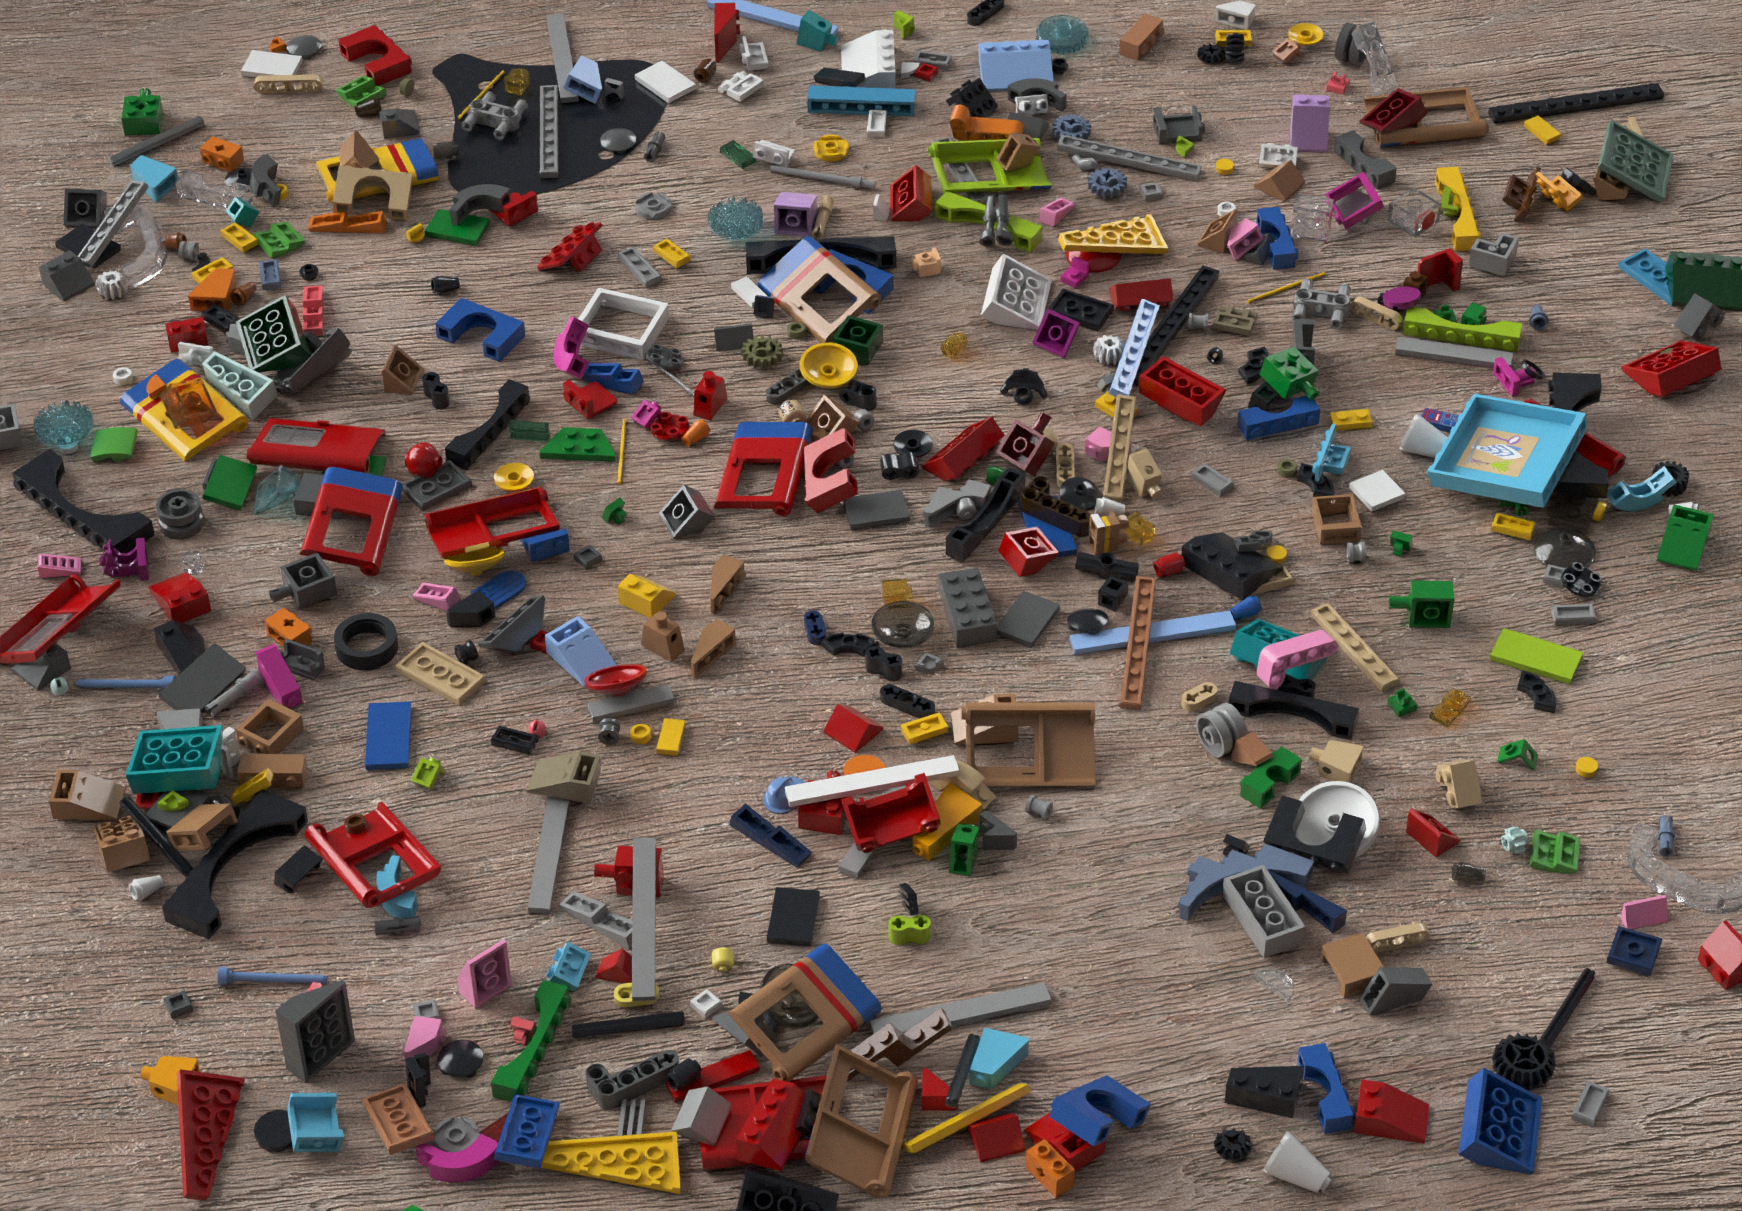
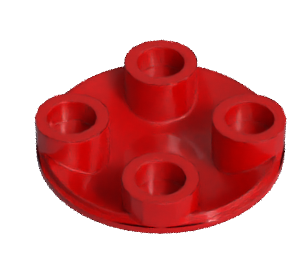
[650,412,689,440]

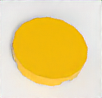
[813,135,849,162]

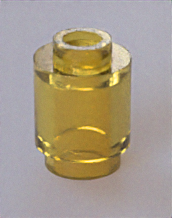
[940,332,968,358]

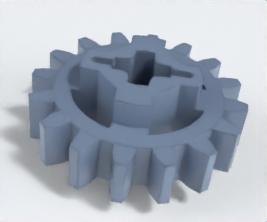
[1052,114,1091,140]
[1088,167,1127,198]

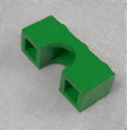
[1240,746,1302,809]

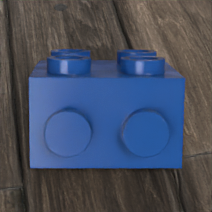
[520,529,570,562]

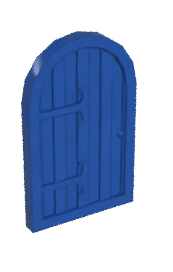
[471,571,526,609]

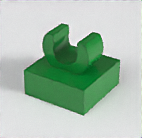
[1434,305,1457,323]
[602,497,627,525]
[1390,530,1413,557]
[1388,688,1417,717]

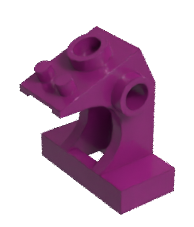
[99,538,149,581]

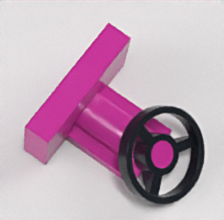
[1493,357,1545,397]

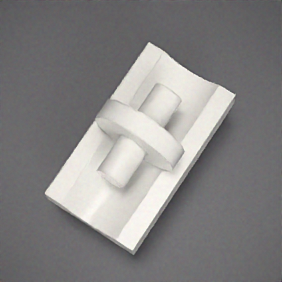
[1015,94,1048,115]
[178,342,214,366]

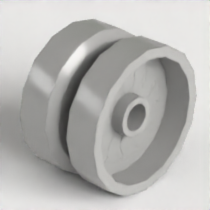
[1196,703,1248,757]

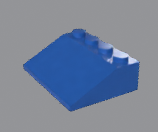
[1459,1068,1542,1174]

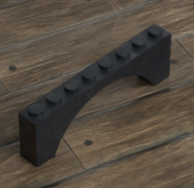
[745,236,897,274]
[1548,372,1609,498]
[12,449,155,553]
[162,790,308,940]

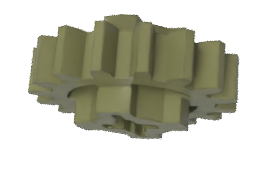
[741,335,783,369]

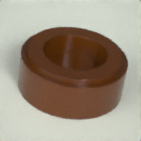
[344,814,367,834]

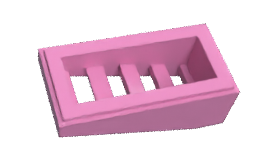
[1039,198,1075,227]
[38,554,82,578]
[413,583,460,610]

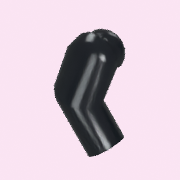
[192,252,211,272]

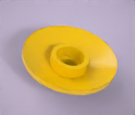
[1288,23,1323,45]
[494,463,534,491]

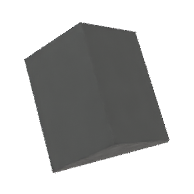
[1008,112,1049,141]

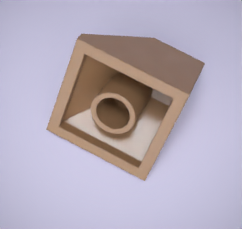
[805,394,860,441]

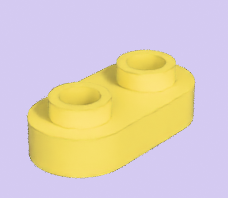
[614,983,659,1007]

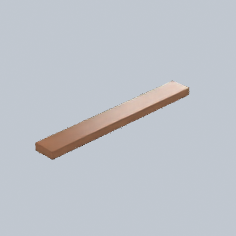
[1120,576,1157,710]

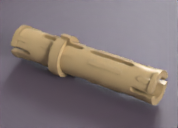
[811,195,834,239]

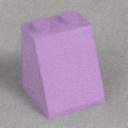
[1290,94,1330,152]
[774,192,818,236]

